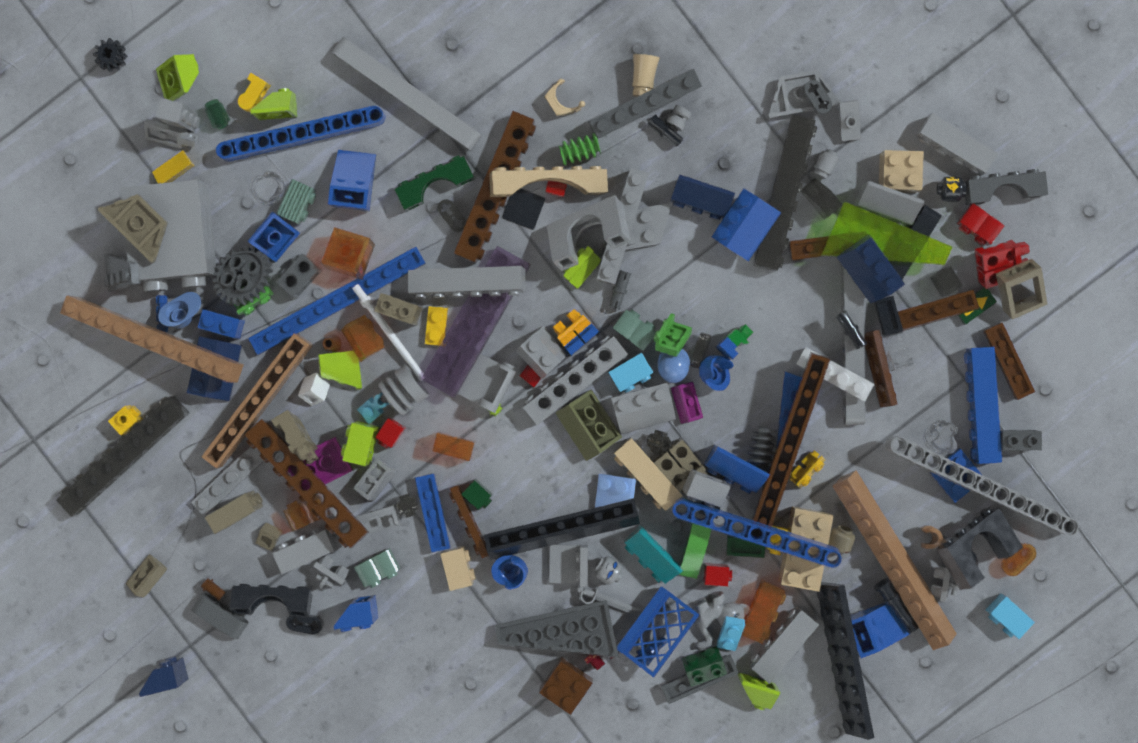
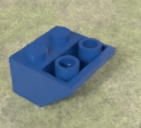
[334,595,378,632]

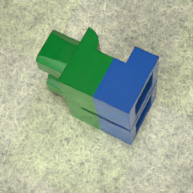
[715,324,754,360]

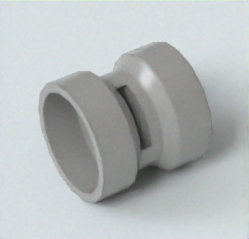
[666,105,692,131]

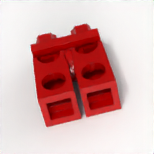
[975,240,1030,289]

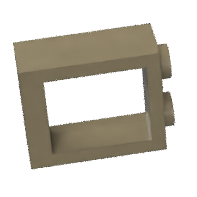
[996,259,1048,319]
[374,293,423,326]
[205,490,264,534]

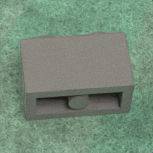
[682,469,731,508]

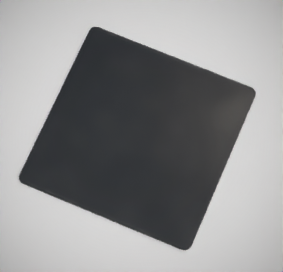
[502,189,545,230]

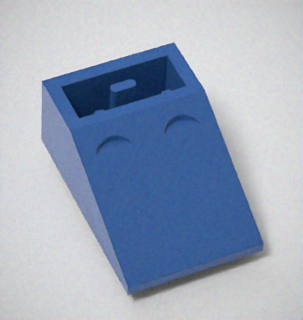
[328,150,376,211]
[851,603,910,658]

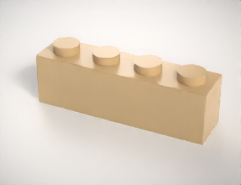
[614,437,682,511]

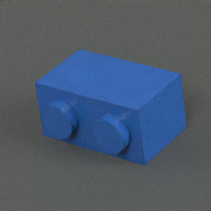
[198,309,245,339]

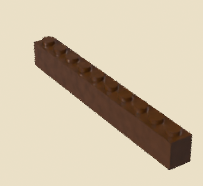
[751,352,830,537]

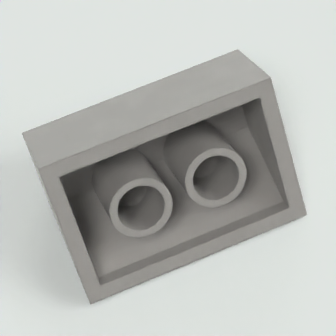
[853,181,924,228]
[611,382,676,434]

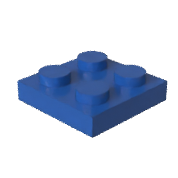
[930,449,982,503]

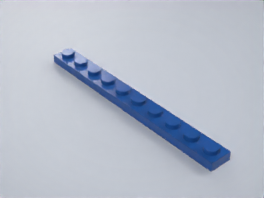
[248,247,426,355]

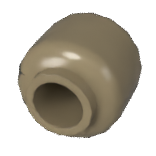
[828,525,856,555]

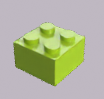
[341,421,380,466]

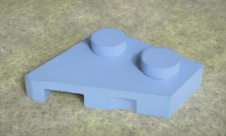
[595,474,636,508]

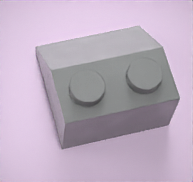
[516,326,570,379]

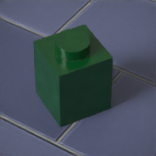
[462,479,493,510]

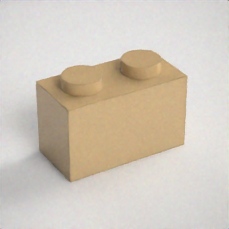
[441,546,476,591]

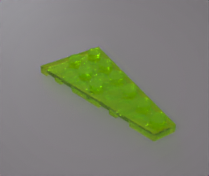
[821,202,952,265]

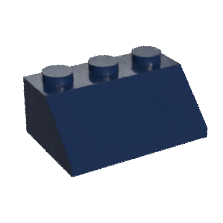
[670,174,735,221]
[837,234,905,303]
[187,337,242,401]

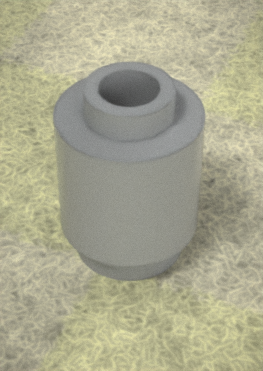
[813,149,839,179]

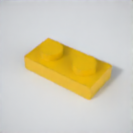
[425,306,448,346]

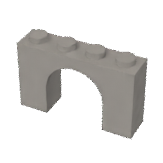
[547,195,631,271]

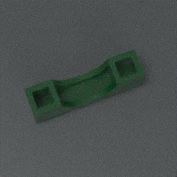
[394,155,475,212]

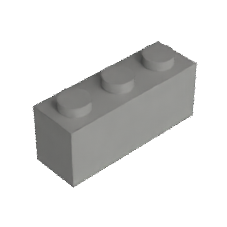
[155,98,200,133]
[272,527,338,574]

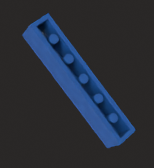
[964,347,1002,464]

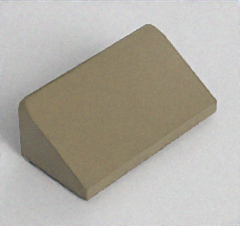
[125,554,167,598]

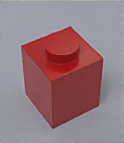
[375,417,406,448]
[703,563,733,587]

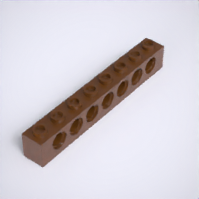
[454,111,537,264]
[245,419,369,548]

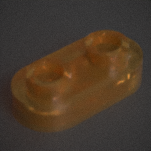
[1001,543,1037,576]

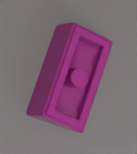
[671,381,703,424]

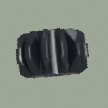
[93,38,128,72]

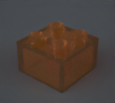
[321,227,375,280]

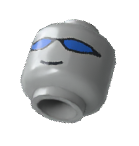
[593,556,623,585]

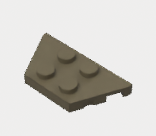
[97,194,168,263]

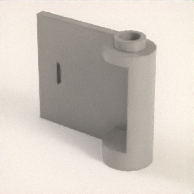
[446,347,516,413]

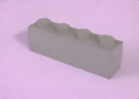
[916,113,999,176]
[750,607,819,684]

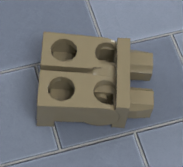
[271,410,318,464]
[653,438,707,496]

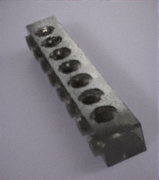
[56,396,190,517]

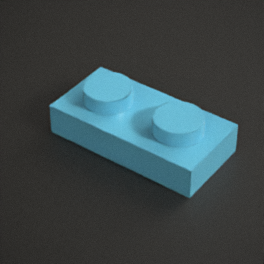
[717,616,745,651]

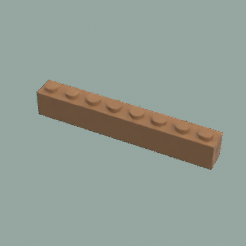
[202,333,314,469]

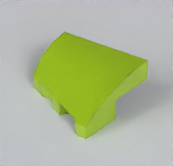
[318,350,362,390]

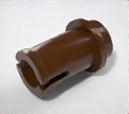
[201,578,226,601]

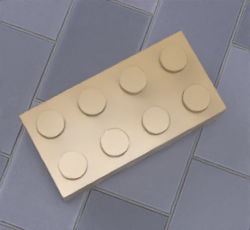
[778,506,834,592]

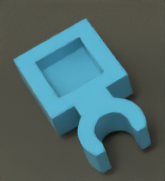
[357,392,389,424]

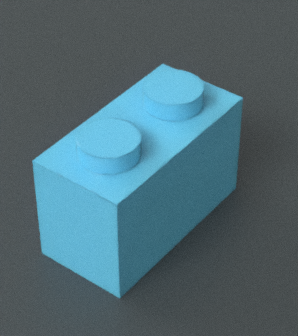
[608,353,653,393]
[986,593,1035,639]

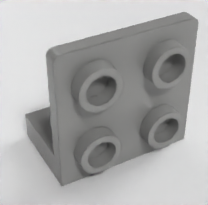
[549,544,588,587]

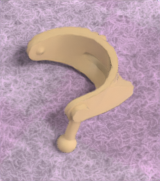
[544,78,585,116]

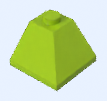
[156,54,199,101]
[250,88,298,120]
[737,672,780,710]

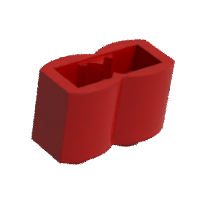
[956,203,1005,246]

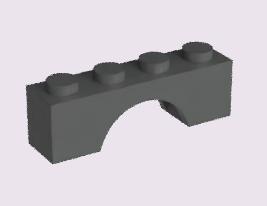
[965,169,1048,205]

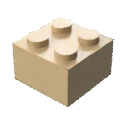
[879,150,924,193]

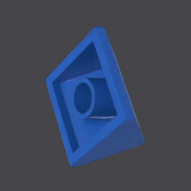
[248,212,300,262]

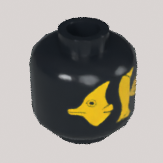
[936,177,966,202]

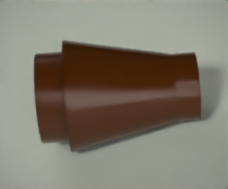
[322,334,342,353]

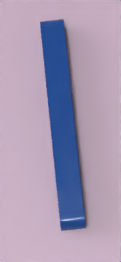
[216,106,386,161]
[672,498,842,568]

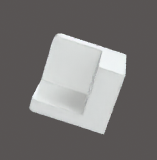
[298,373,330,406]

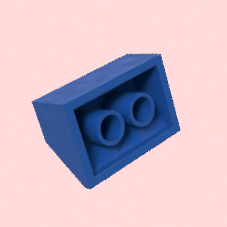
[711,188,781,261]
[704,444,770,494]

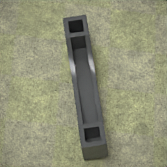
[588,69,702,138]

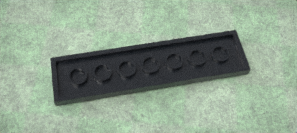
[817,582,874,740]

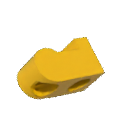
[238,73,271,112]

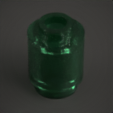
[204,99,230,129]

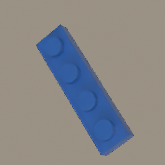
[415,473,451,553]

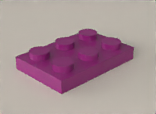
[288,437,353,491]

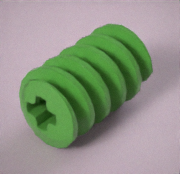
[559,133,601,166]

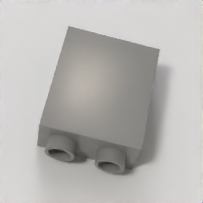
[120,180,217,292]

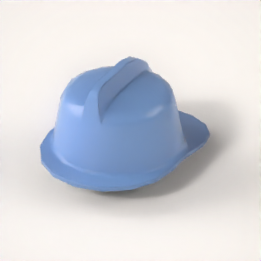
[158,292,201,329]

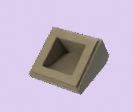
[255,523,282,551]

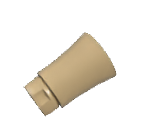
[632,54,660,97]

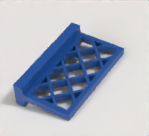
[617,586,700,678]

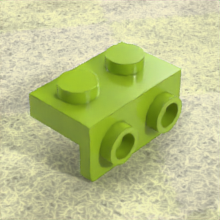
[563,246,602,289]

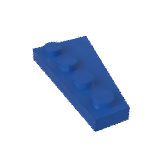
[776,371,801,449]

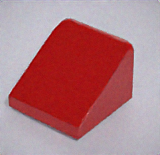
[545,181,567,198]

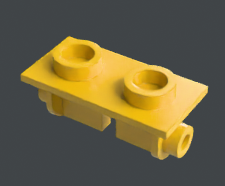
[789,450,825,489]

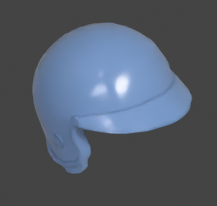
[657,349,690,383]

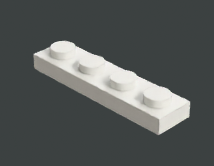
[797,347,875,401]

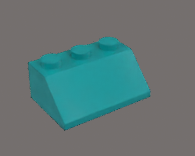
[624,525,683,584]

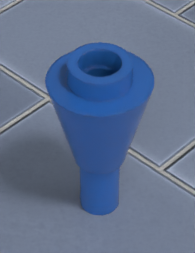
[635,636,668,667]

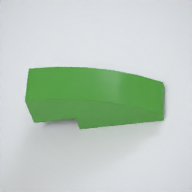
[679,523,712,579]

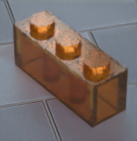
[742,579,786,644]

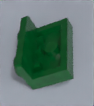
[681,646,727,687]

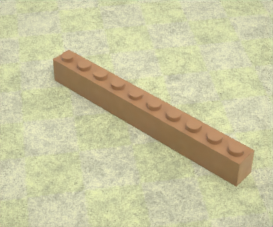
[60,295,244,383]
[833,470,957,650]

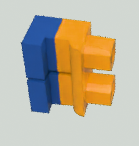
[553,309,599,355]

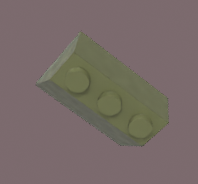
[555,389,622,461]

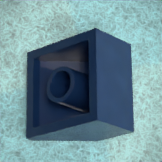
[139,656,189,697]

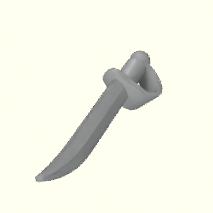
[576,586,644,613]

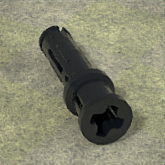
[874,578,918,633]

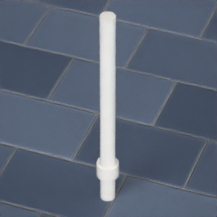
[352,284,426,382]

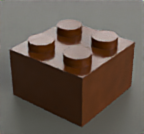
[539,657,593,715]

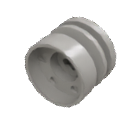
[378,364,430,416]

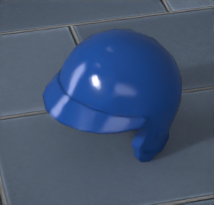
[699,355,734,391]
[491,555,528,590]

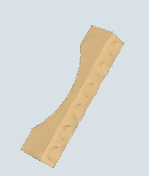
[489,166,608,197]

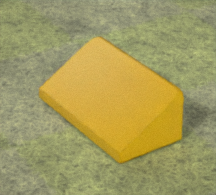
[152,150,194,184]

